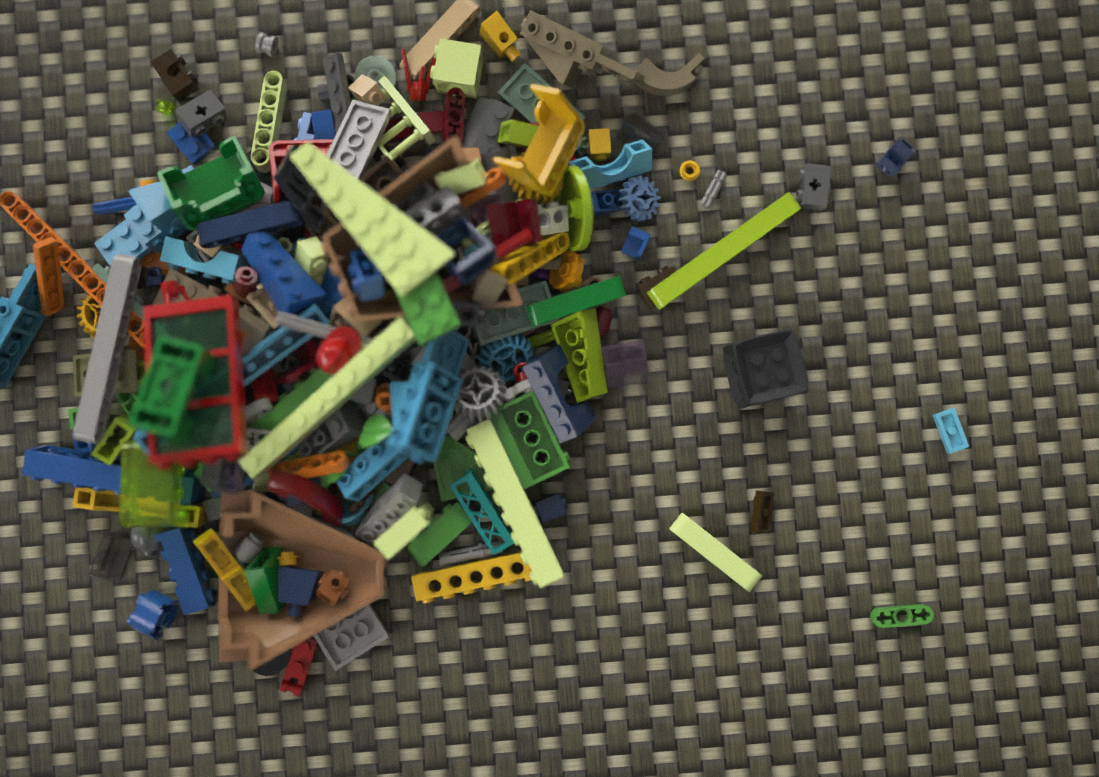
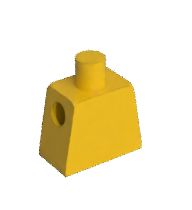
[479,11,521,62]

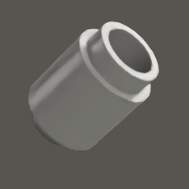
[233,532,265,565]

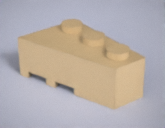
[328,296,383,336]

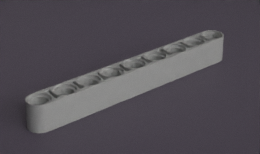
[73,254,142,444]

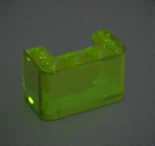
[119,440,191,529]

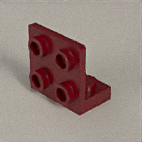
[486,198,543,248]

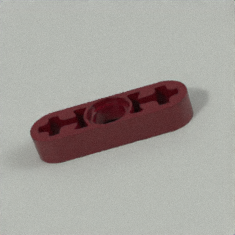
[442,87,465,143]

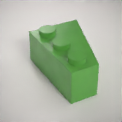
[406,502,472,567]

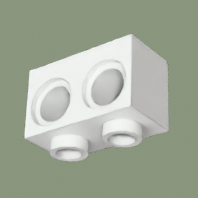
[537,202,569,235]

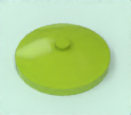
[555,165,593,251]

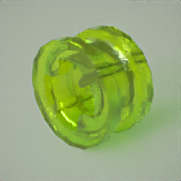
[154,99,175,116]

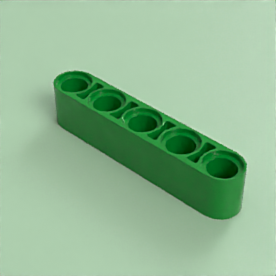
[526,276,627,327]

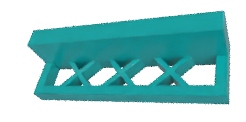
[449,468,514,555]

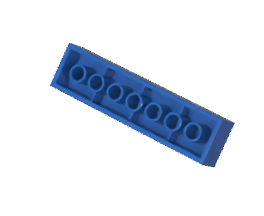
[22,445,206,506]

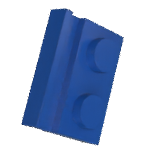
[166,123,217,165]

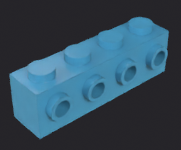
[336,436,410,502]

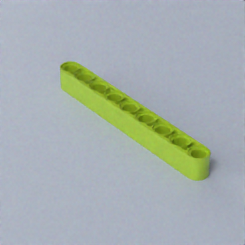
[647,192,801,310]

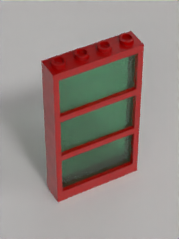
[144,295,248,470]

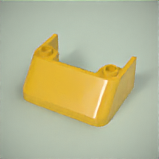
[493,84,585,196]

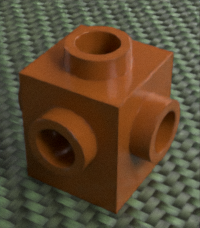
[316,569,350,607]

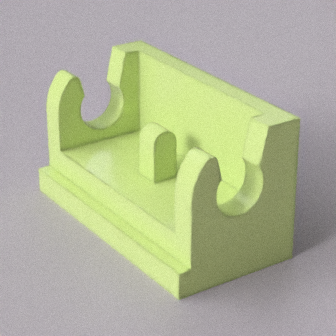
[435,158,487,195]

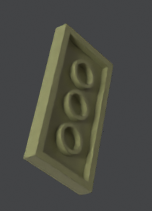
[73,349,138,397]

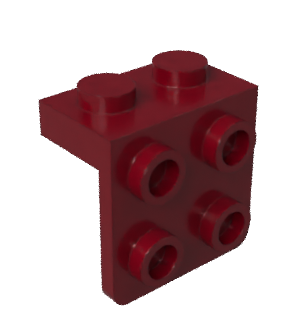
[273,338,319,385]

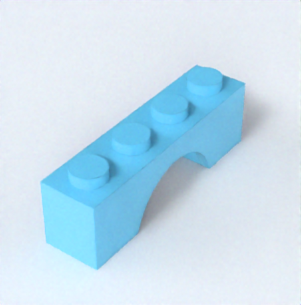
[568,139,652,190]
[160,236,248,285]

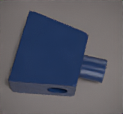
[278,566,324,617]

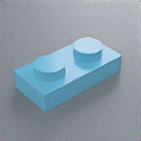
[933,408,969,454]

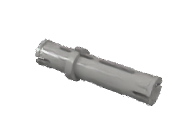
[439,541,503,566]

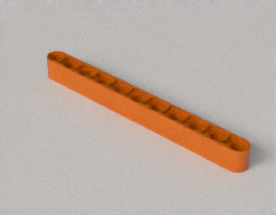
[0,191,159,348]

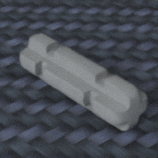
[700,170,727,209]

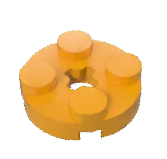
[549,250,585,292]

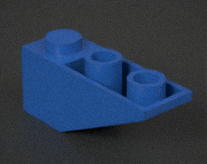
[590,188,626,217]

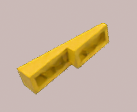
[193,528,256,611]

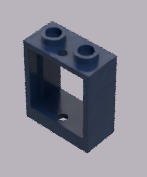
[434,218,499,286]

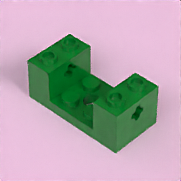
[128,336,216,443]

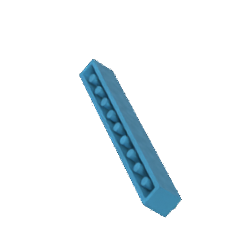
[134,303,330,456]

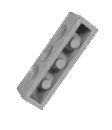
[355,474,423,545]

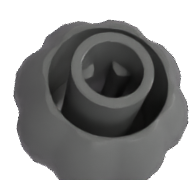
[130,516,171,556]

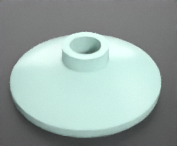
[355,56,396,89]

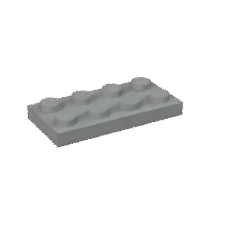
[326,100,392,180]

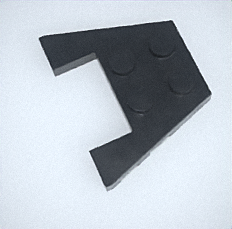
[273,144,327,234]

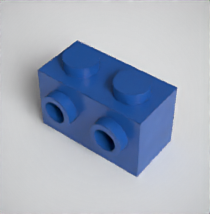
[348,250,383,301]

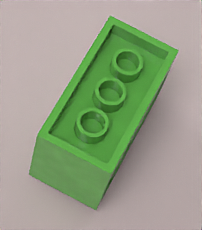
[490,391,572,489]

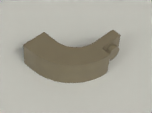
[634,53,705,96]

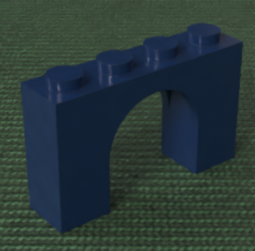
[522,344,596,443]

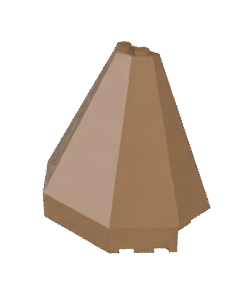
[218,489,387,670]

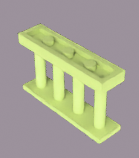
[377,76,436,167]

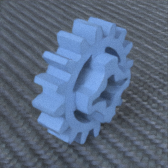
[618,175,661,222]

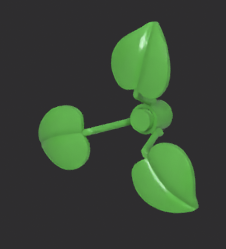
[320,400,393,488]

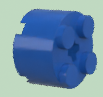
[127,590,179,640]

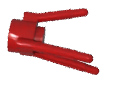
[401,49,436,101]
[160,280,190,328]

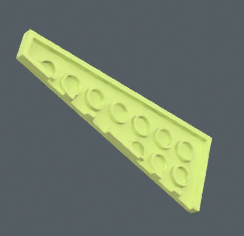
[290,142,455,297]

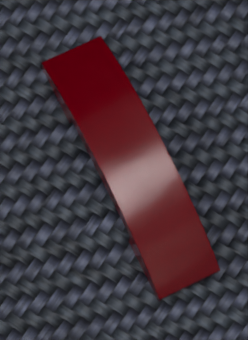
[383,111,459,144]
[267,470,344,527]

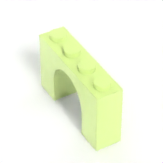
[374,500,435,559]

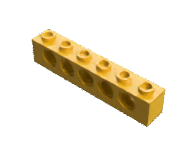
[411,551,532,604]

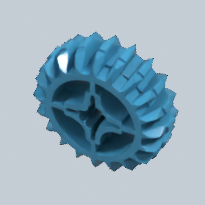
[478,333,534,385]

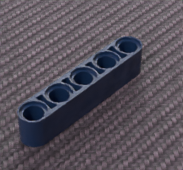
[197,201,303,248]

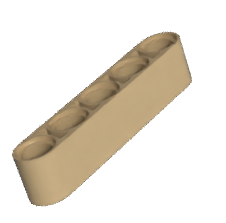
[399,0,481,81]

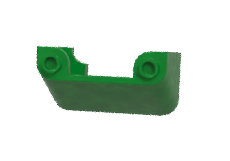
[157,135,265,231]

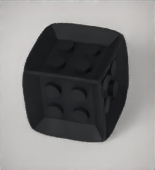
[723,329,809,409]

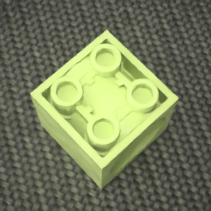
[430,39,484,99]

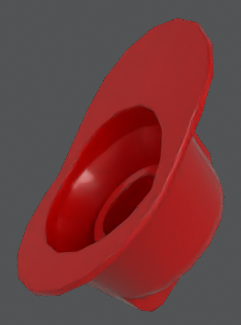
[316,326,361,375]

